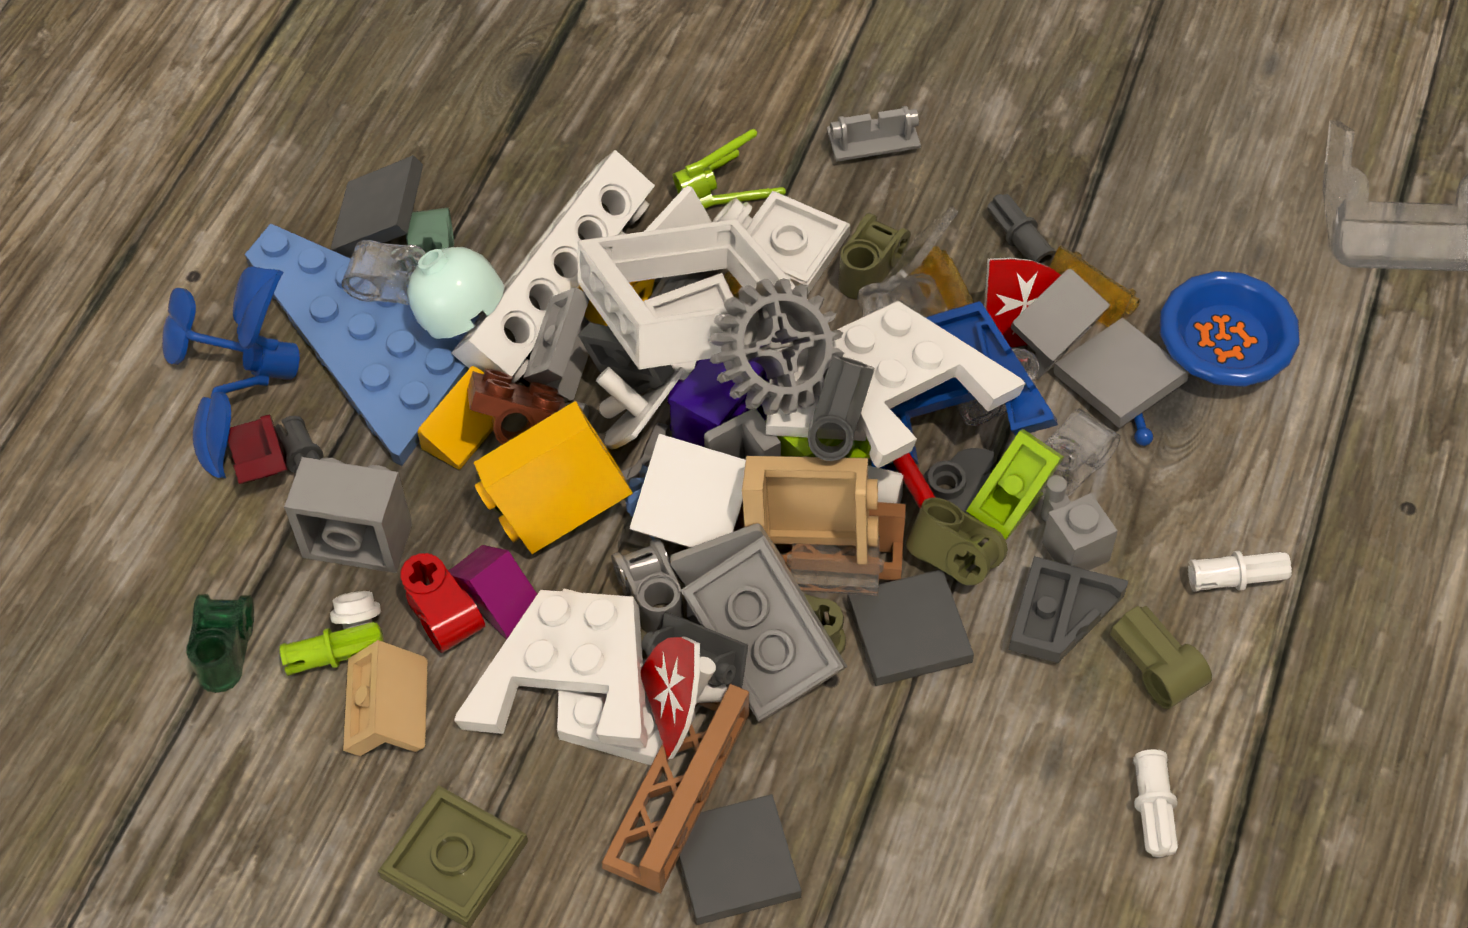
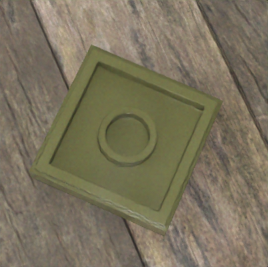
[378,785,528,928]

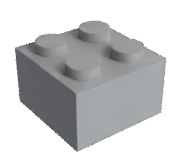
[284,457,412,573]

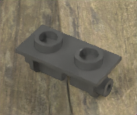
[642,612,748,689]

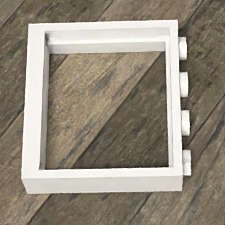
[578,219,808,370]

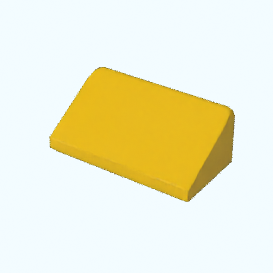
[417,366,493,470]

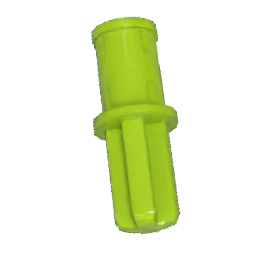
[280,622,384,676]

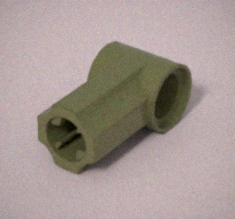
[1110,606,1212,709]

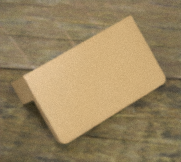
[343,640,428,756]

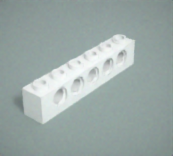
[451,150,655,383]

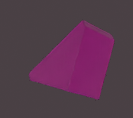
[449,545,537,640]

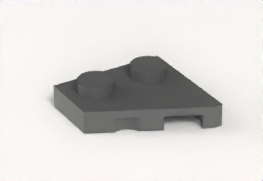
[578,322,675,395]

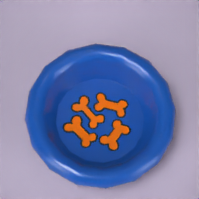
[1160,271,1300,387]

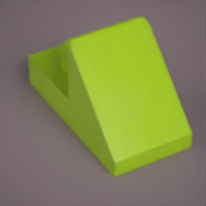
[966,429,1064,539]

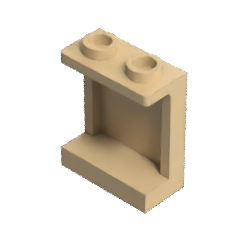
[742,456,879,565]

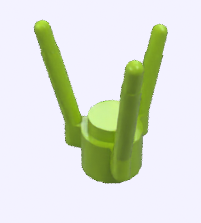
[673,129,786,209]

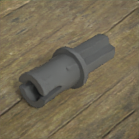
[987,194,1057,267]
[275,416,324,473]

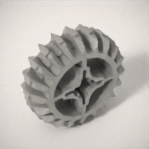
[708,278,845,415]

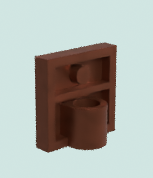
[467,369,566,445]

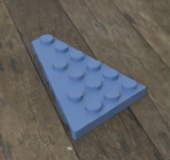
[245,223,480,466]

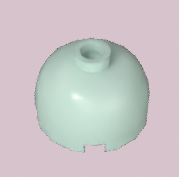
[407,247,504,339]

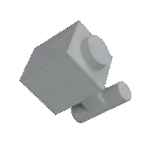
[1041,475,1118,570]

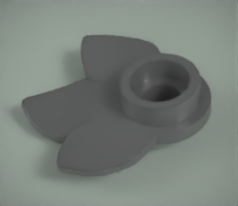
[923,448,994,522]

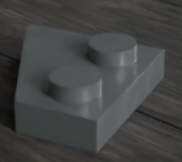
[1009,556,1128,663]

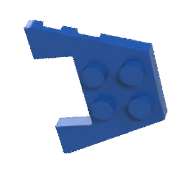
[871,301,1058,471]

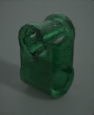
[186,594,254,693]

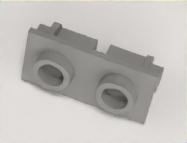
[827,106,921,162]

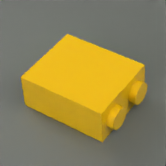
[474,401,633,554]

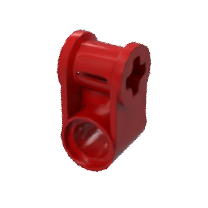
[400,553,485,653]

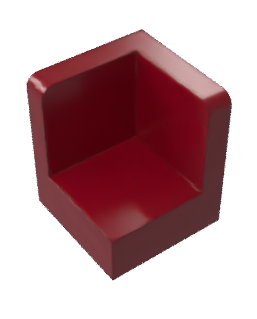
[228,414,288,484]

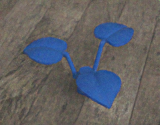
[162,266,300,478]

